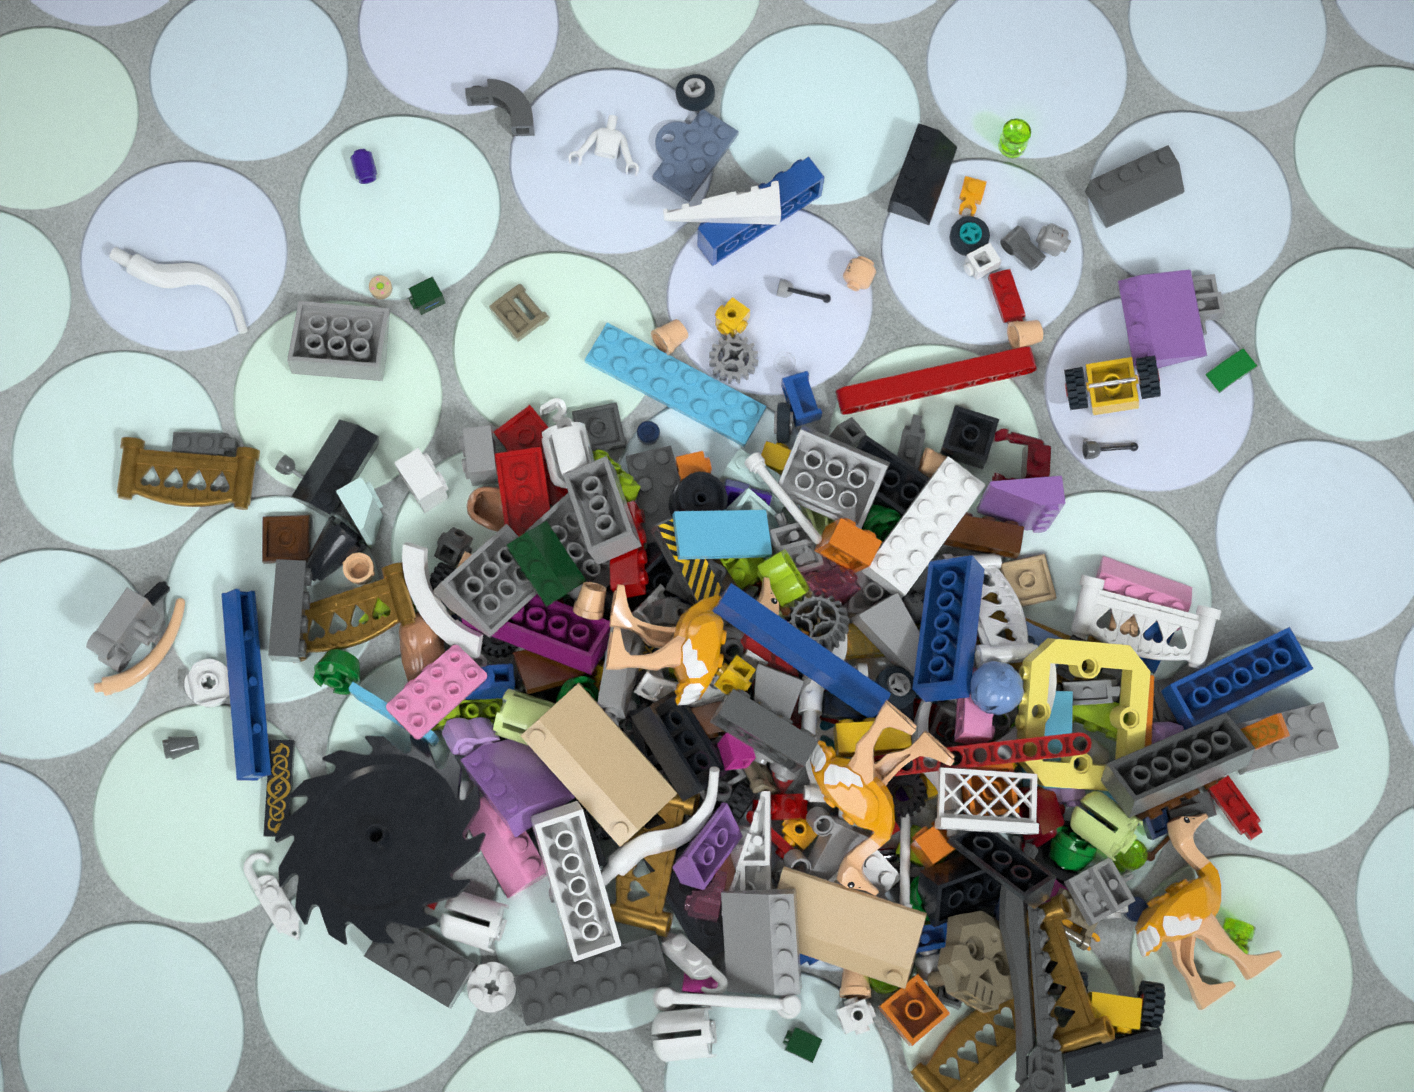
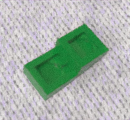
[1205,348,1257,393]

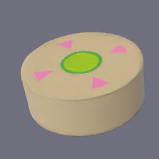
[369,275,393,299]

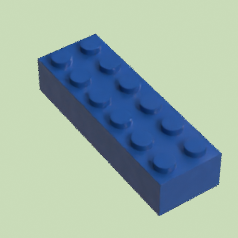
[697,157,825,266]
[912,555,985,702]
[1161,627,1313,730]

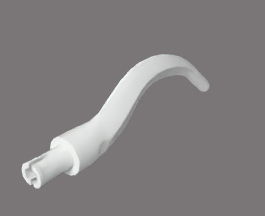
[109,247,248,334]
[798,580,847,738]
[912,699,964,838]
[600,767,720,886]

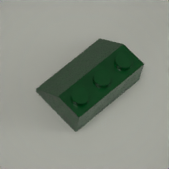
[506,521,586,607]

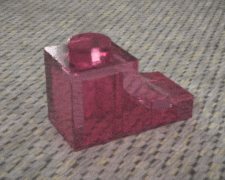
[804,565,861,606]
[684,870,728,923]

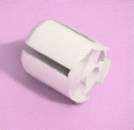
[541,422,594,488]
[440,892,509,953]
[652,1006,717,1062]

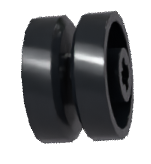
[668,471,728,516]

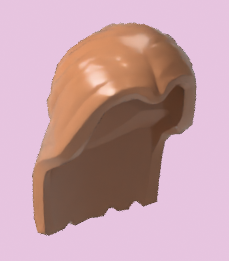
[466,486,505,532]
[399,612,445,682]

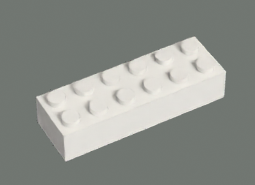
[861,457,986,598]
[530,801,621,962]

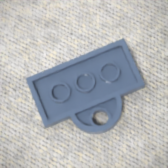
[652,109,739,202]

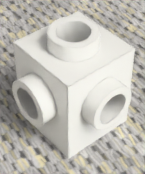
[835,997,876,1035]

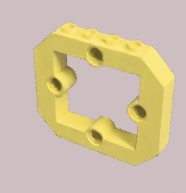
[1015,638,1151,791]

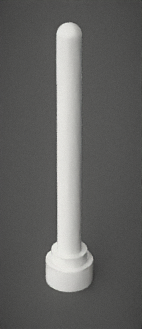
[744,452,822,544]
[900,814,912,908]

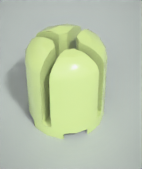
[493,689,555,746]
[1070,791,1143,861]

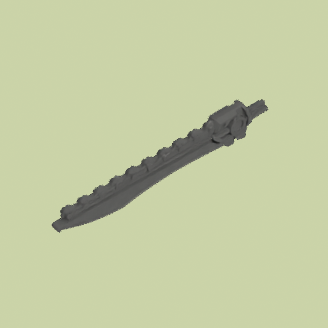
[999,835,1066,1092]

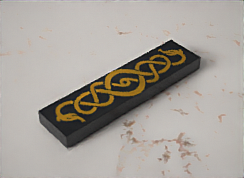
[263,740,295,837]

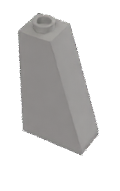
[851,593,920,677]
[597,627,645,719]
[753,662,804,765]

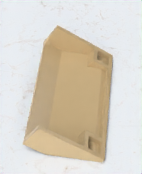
[521,683,677,847]
[777,866,927,989]

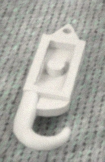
[243,853,301,940]
[661,933,728,995]

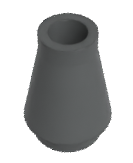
[162,736,200,760]

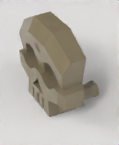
[928,911,1014,1013]

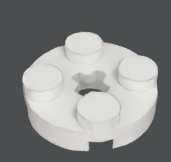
[184,659,230,708]
[467,962,517,1013]

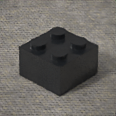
[940,405,999,469]

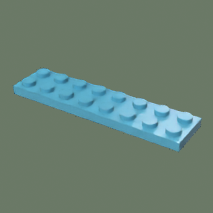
[585,323,767,447]

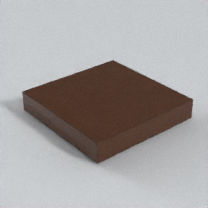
[262,515,311,564]

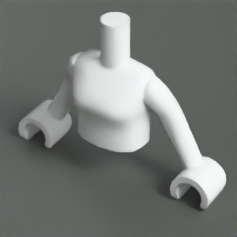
[569,115,639,177]

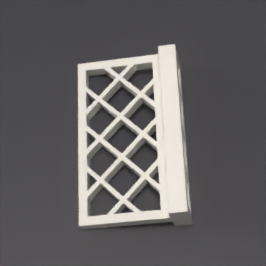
[935,768,1039,835]

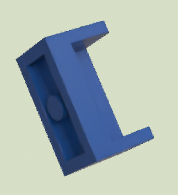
[781,371,822,427]

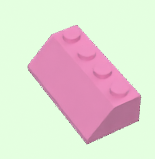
[1096,556,1192,631]
[469,797,547,899]

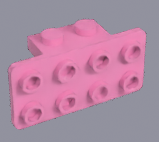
[386,645,487,740]

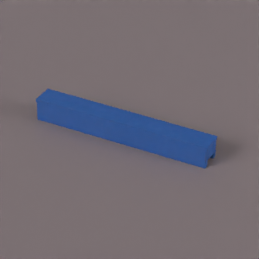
[712,583,891,718]
[221,589,271,781]

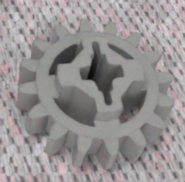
[709,334,758,384]

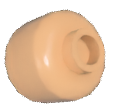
[843,256,876,291]

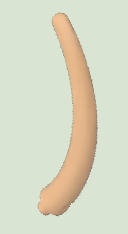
[94,598,185,696]

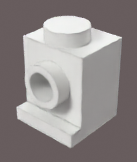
[964,243,1001,280]

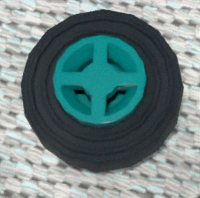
[949,216,990,256]

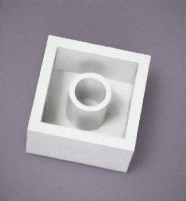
[394,448,448,513]

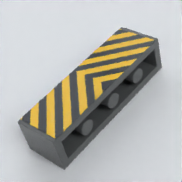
[651,516,725,606]

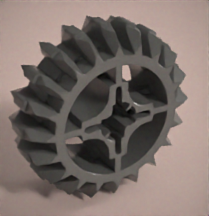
[784,592,850,652]

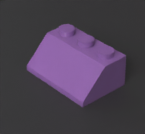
[673,802,743,890]

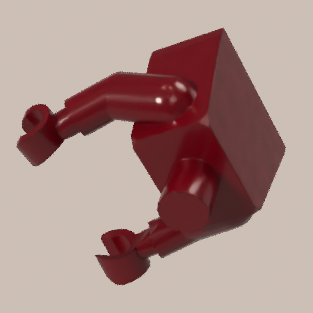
[992,428,1051,481]
[1017,786,1065,852]

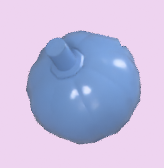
[970,661,1024,715]

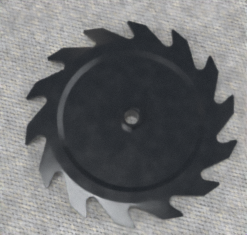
[274,735,486,945]

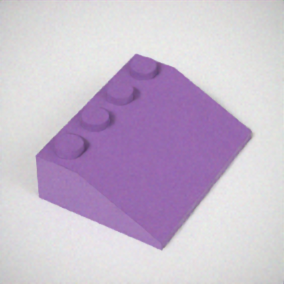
[1118,269,1208,369]
[977,476,1066,533]
[461,739,575,838]

